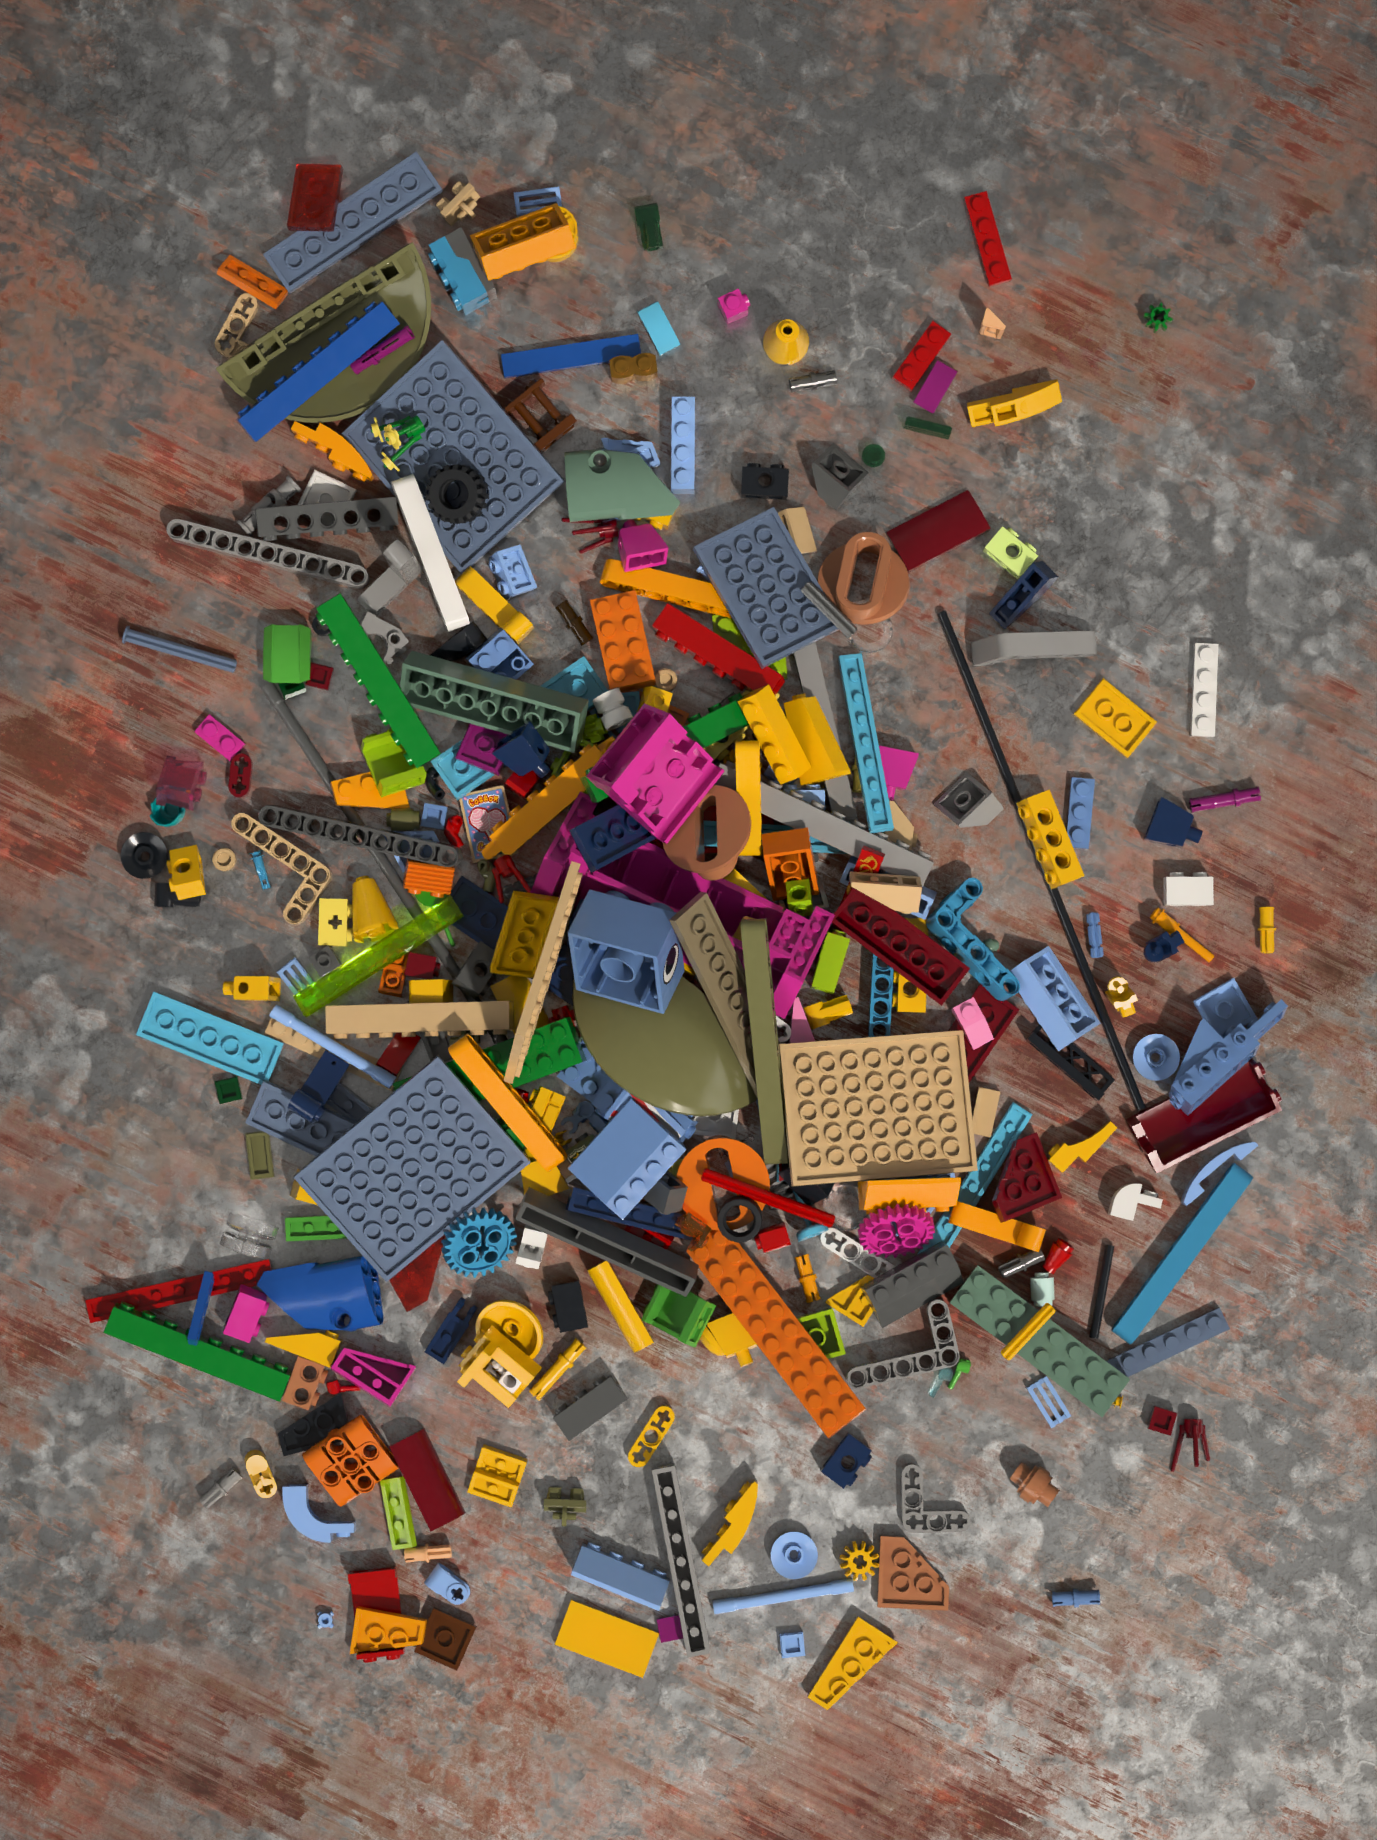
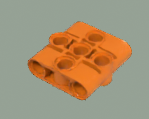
[302,1414,399,1507]

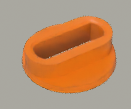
[676,1135,770,1231]

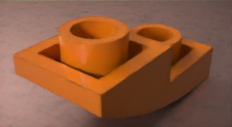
[378,944,411,998]

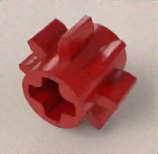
[548,1005,576,1027]

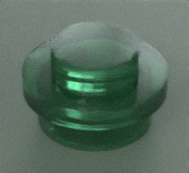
[862,444,885,468]

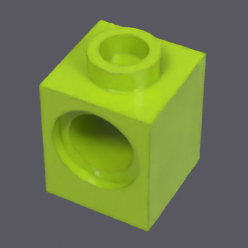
[786,879,813,917]

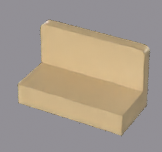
[778,507,817,554]
[972,1087,1000,1137]

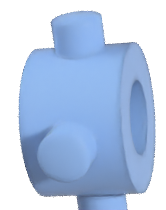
[317,1611,334,1629]

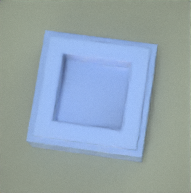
[779,1631,805,1658]

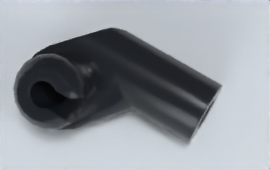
[425,767,445,800]

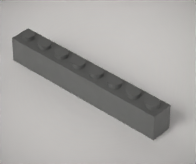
[515,1187,699,1297]

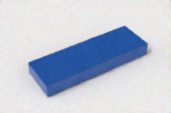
[187,1271,215,1346]

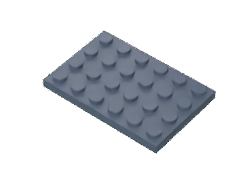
[693,507,839,669]

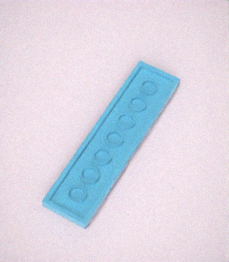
[430,656,608,801]

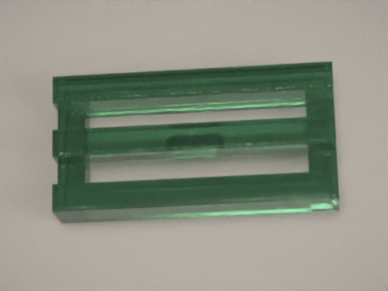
[904,416,952,440]

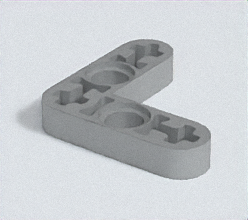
[901,1463,971,1533]

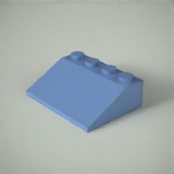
[567,1098,686,1220]

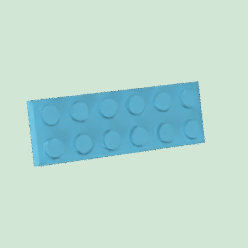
[136,991,285,1085]

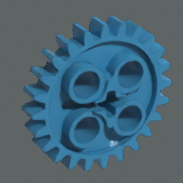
[441,1207,517,1278]

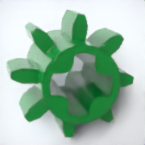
[1143,303,1173,333]

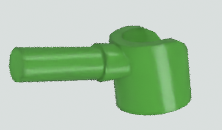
[947,1359,971,1390]

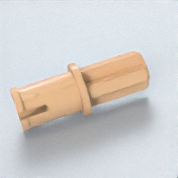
[404,1544,452,1563]

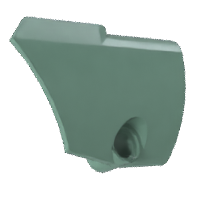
[564,447,680,522]

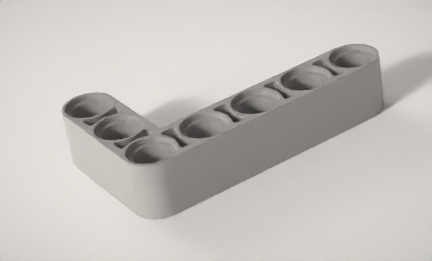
[357,539,422,616]
[971,631,1097,666]
[846,1299,960,1388]

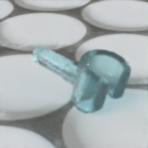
[929,1368,953,1398]

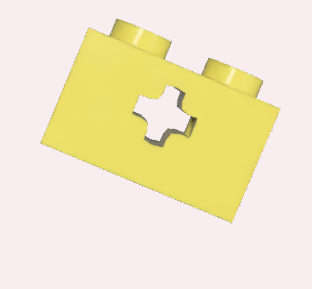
[318,898,353,947]

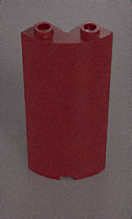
[1126,1059,1282,1174]

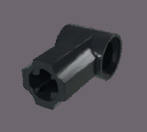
[154,883,201,907]

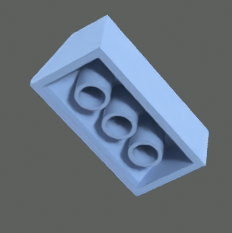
[1010,946,1101,1051]
[571,1542,670,1611]

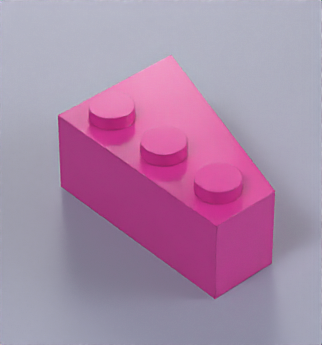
[331,1348,416,1408]

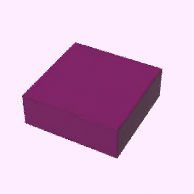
[657,1614,684,1643]

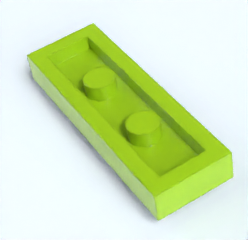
[380,1476,417,1550]

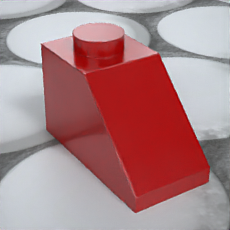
[505,770,542,800]

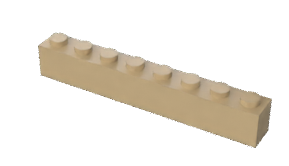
[325,1001,514,1039]

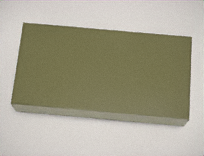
[245,1131,275,1180]

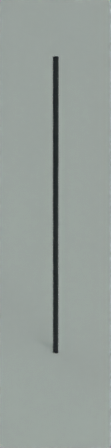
[937,610,1146,1111]

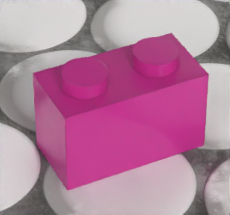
[223,1284,270,1343]

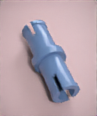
[1052,1589,1100,1608]

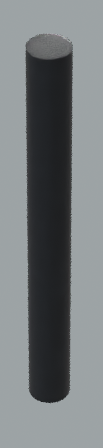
[1089,1245,1115,1339]

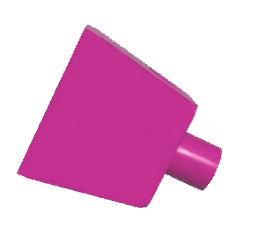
[618,520,668,572]
[879,746,919,801]

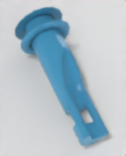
[248,850,271,890]

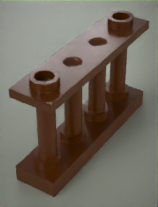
[504,378,578,453]

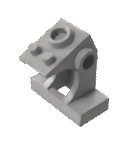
[359,611,409,665]

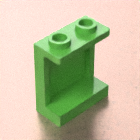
[641,1284,716,1347]

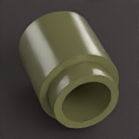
[386,808,420,832]

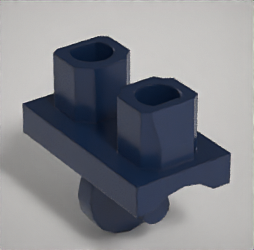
[1143,931,1184,963]

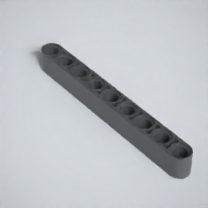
[258,805,463,867]

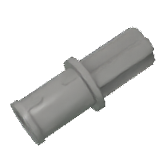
[199,1467,242,1508]

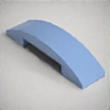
[1181,1142,1258,1206]

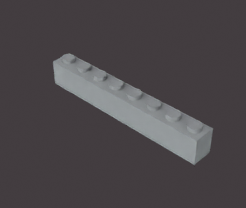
[652,1463,711,1658]

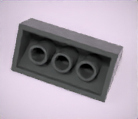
[860,1241,964,1328]

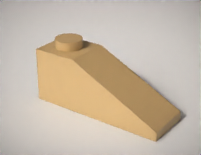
[849,871,922,914]

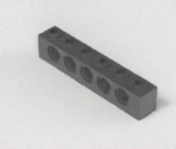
[255,497,399,541]

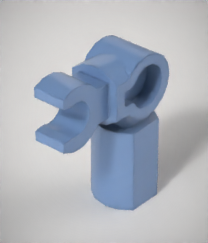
[560,1100,609,1135]

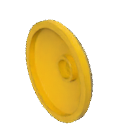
[475,1300,543,1359]

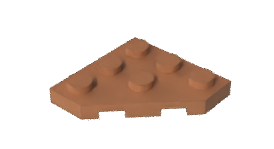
[877,1535,949,1611]

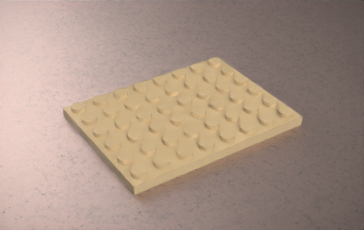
[504,861,583,1084]
[779,1030,978,1187]

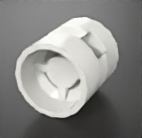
[592,688,633,731]

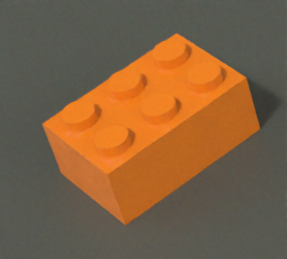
[761,827,819,901]

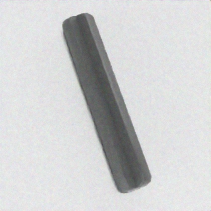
[801,582,857,638]

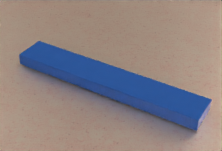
[501,334,641,379]

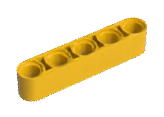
[735,740,762,856]

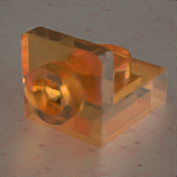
[675,1212,711,1251]

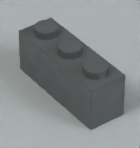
[553,1375,627,1441]

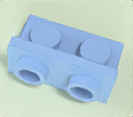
[488,545,537,601]

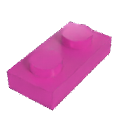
[194,714,246,762]

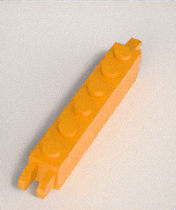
[481,736,615,860]

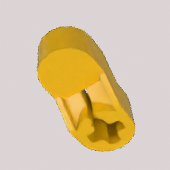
[244,1450,277,1498]

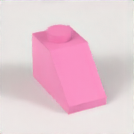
[951,997,994,1050]

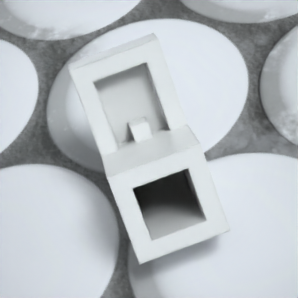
[1108,1183,1163,1221]
[516,1225,548,1269]

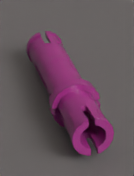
[350,326,415,375]
[1189,786,1261,813]

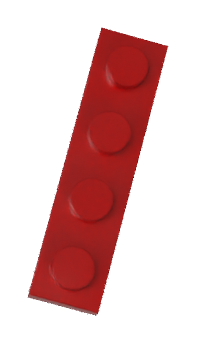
[964,191,1012,287]

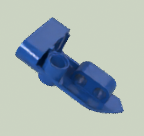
[257,1255,384,1332]

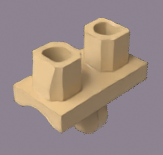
[436,181,480,227]

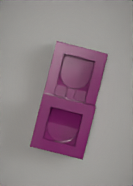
[913,360,958,414]

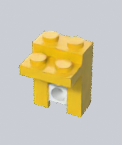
[457,1325,542,1408]

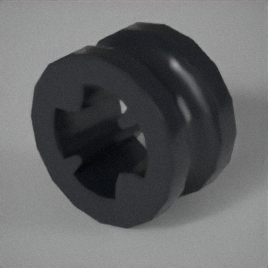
[312,617,331,636]

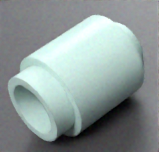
[1030,1272,1055,1307]

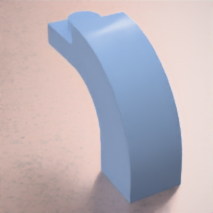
[282,1484,356,1543]

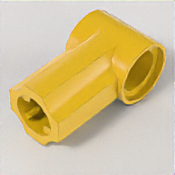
[803,995,853,1030]

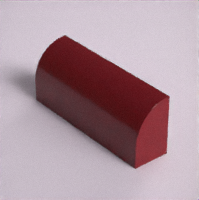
[389,1428,466,1532]

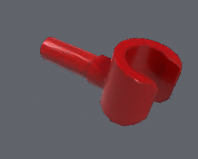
[326,1380,360,1394]

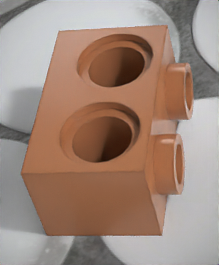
[282,1356,328,1410]

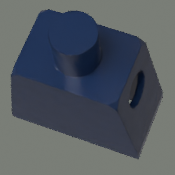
[492,721,550,778]
[1143,797,1203,848]

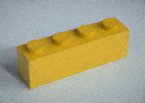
[737,684,811,785]

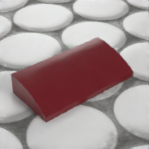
[886,490,991,573]

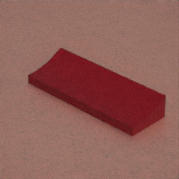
[832,888,970,1006]

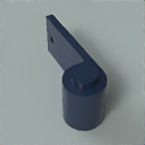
[287,1050,350,1123]

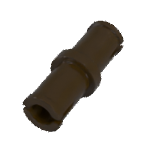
[555,600,593,646]

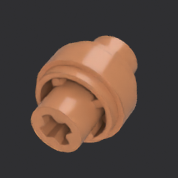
[1010,1462,1060,1508]

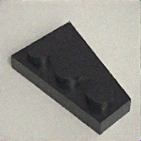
[278,1393,349,1456]

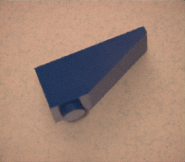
[989,561,1058,629]

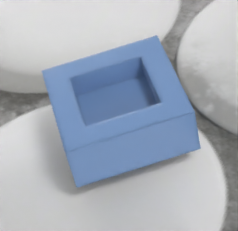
[420,803,448,830]

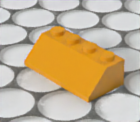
[470,203,576,281]
[858,1177,961,1214]

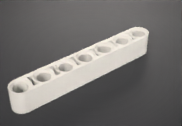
[391,474,470,632]

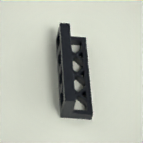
[1026,1024,1115,1101]

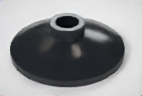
[121,832,168,879]

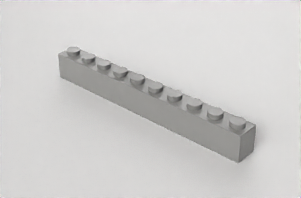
[714,760,934,887]

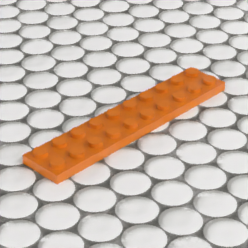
[686,1230,866,1438]

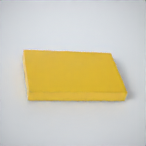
[1073,678,1157,758]

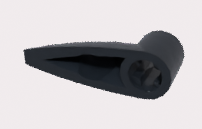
[430,621,487,661]

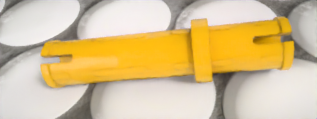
[529,1338,587,1401]

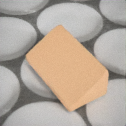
[979,307,1006,339]

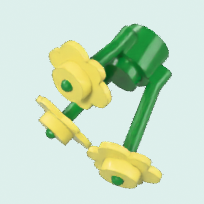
[371,415,426,472]

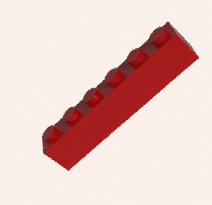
[652,603,785,696]

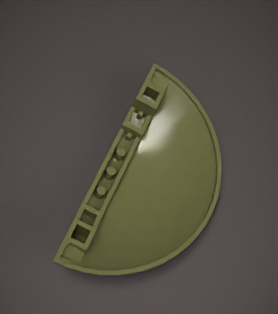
[216,242,431,423]
[572,976,758,1116]

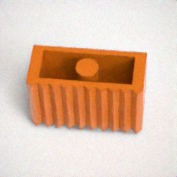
[403,858,455,898]

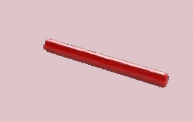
[701,1168,835,1227]

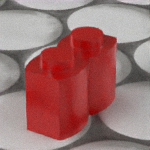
[754,1222,791,1253]

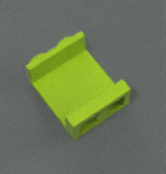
[361,728,427,797]

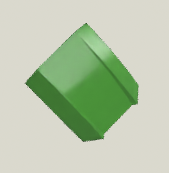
[263,624,312,683]

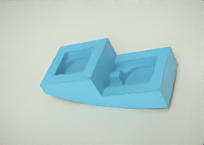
[637,301,680,355]

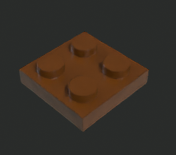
[414,1607,477,1671]

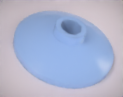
[1133,1034,1180,1081]
[771,1531,818,1579]

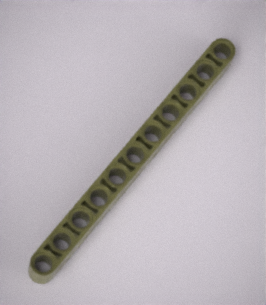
[741,918,789,1165]

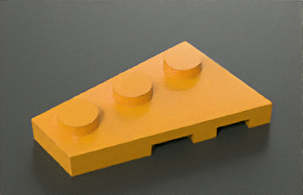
[330,772,410,809]
[350,1606,427,1654]

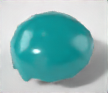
[150,791,186,827]

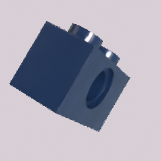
[820,1432,872,1489]

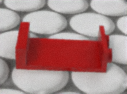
[348,1566,406,1663]

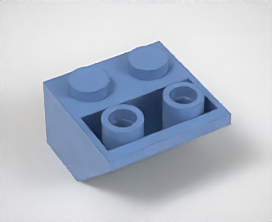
[465,628,534,680]

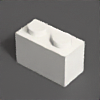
[1163,872,1214,906]

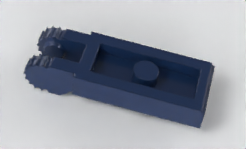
[424,1297,478,1364]

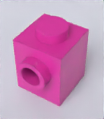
[717,288,751,325]

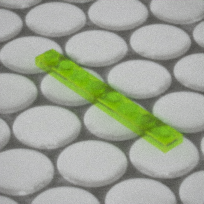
[293,895,464,1018]

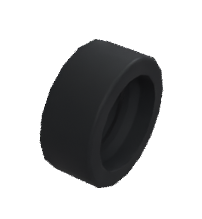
[717,1196,762,1243]

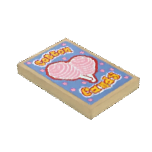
[459,785,519,864]

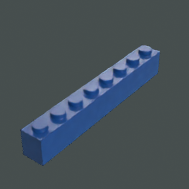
[236,301,400,442]

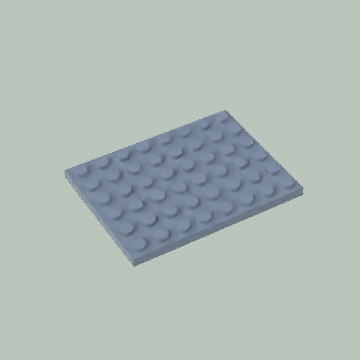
[341,340,565,574]
[293,1055,531,1282]

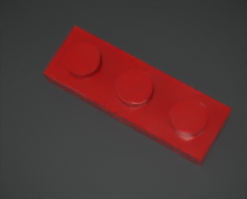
[892,321,951,391]

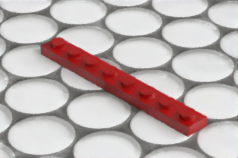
[85,1259,272,1323]

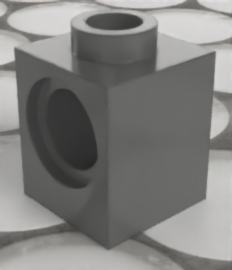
[309,946,343,979]

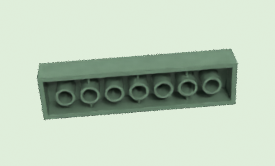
[400,651,589,753]
[949,1265,1130,1417]

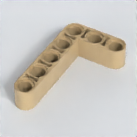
[231,813,332,925]

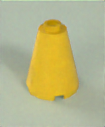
[763,319,809,365]
[352,876,399,943]

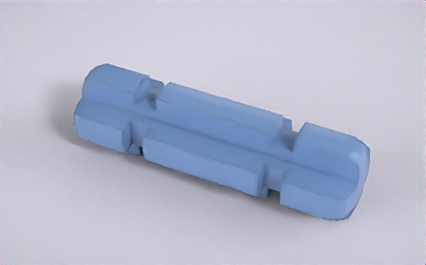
[1086,912,1104,958]

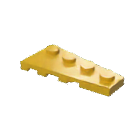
[807,1616,898,1710]

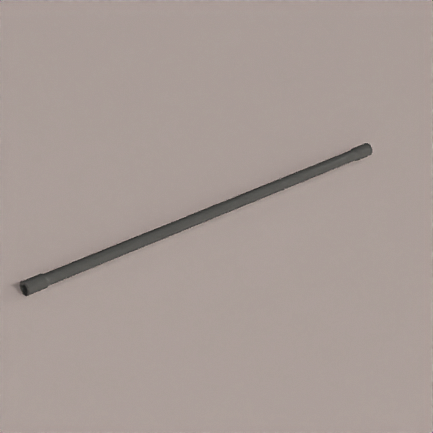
[261,682,508,1044]

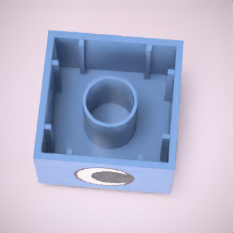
[568,889,684,1014]

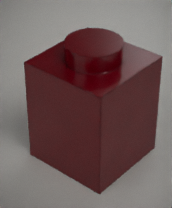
[404,952,441,980]

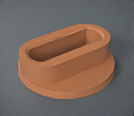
[817,532,910,625]
[662,785,752,881]

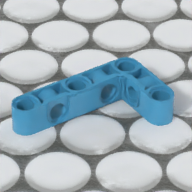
[926,877,1020,1001]

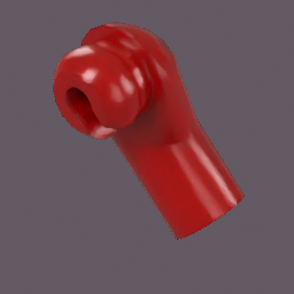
[444,815,464,848]

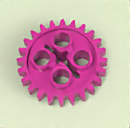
[858,1204,935,1258]

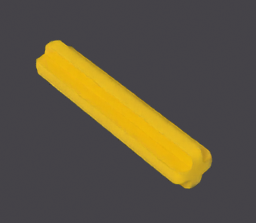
[1001,1303,1056,1361]

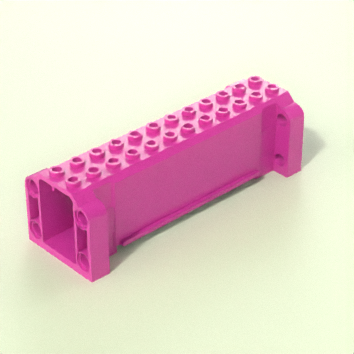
[530,791,835,1019]

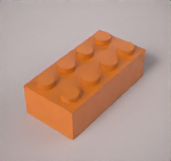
[590,590,656,693]

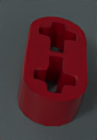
[228,753,253,798]

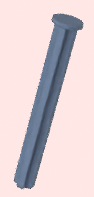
[122,625,237,673]

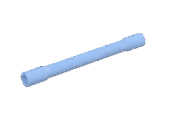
[269,1004,397,1089]
[712,1578,854,1614]

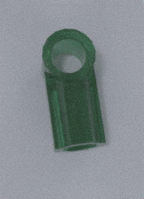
[634,203,663,252]

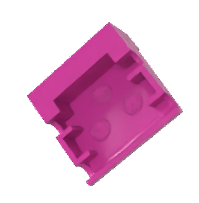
[586,703,724,844]

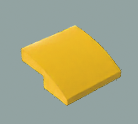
[467,1444,528,1508]

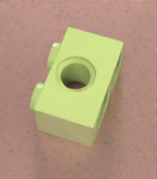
[983,526,1038,580]

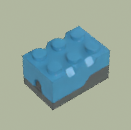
[428,227,497,315]

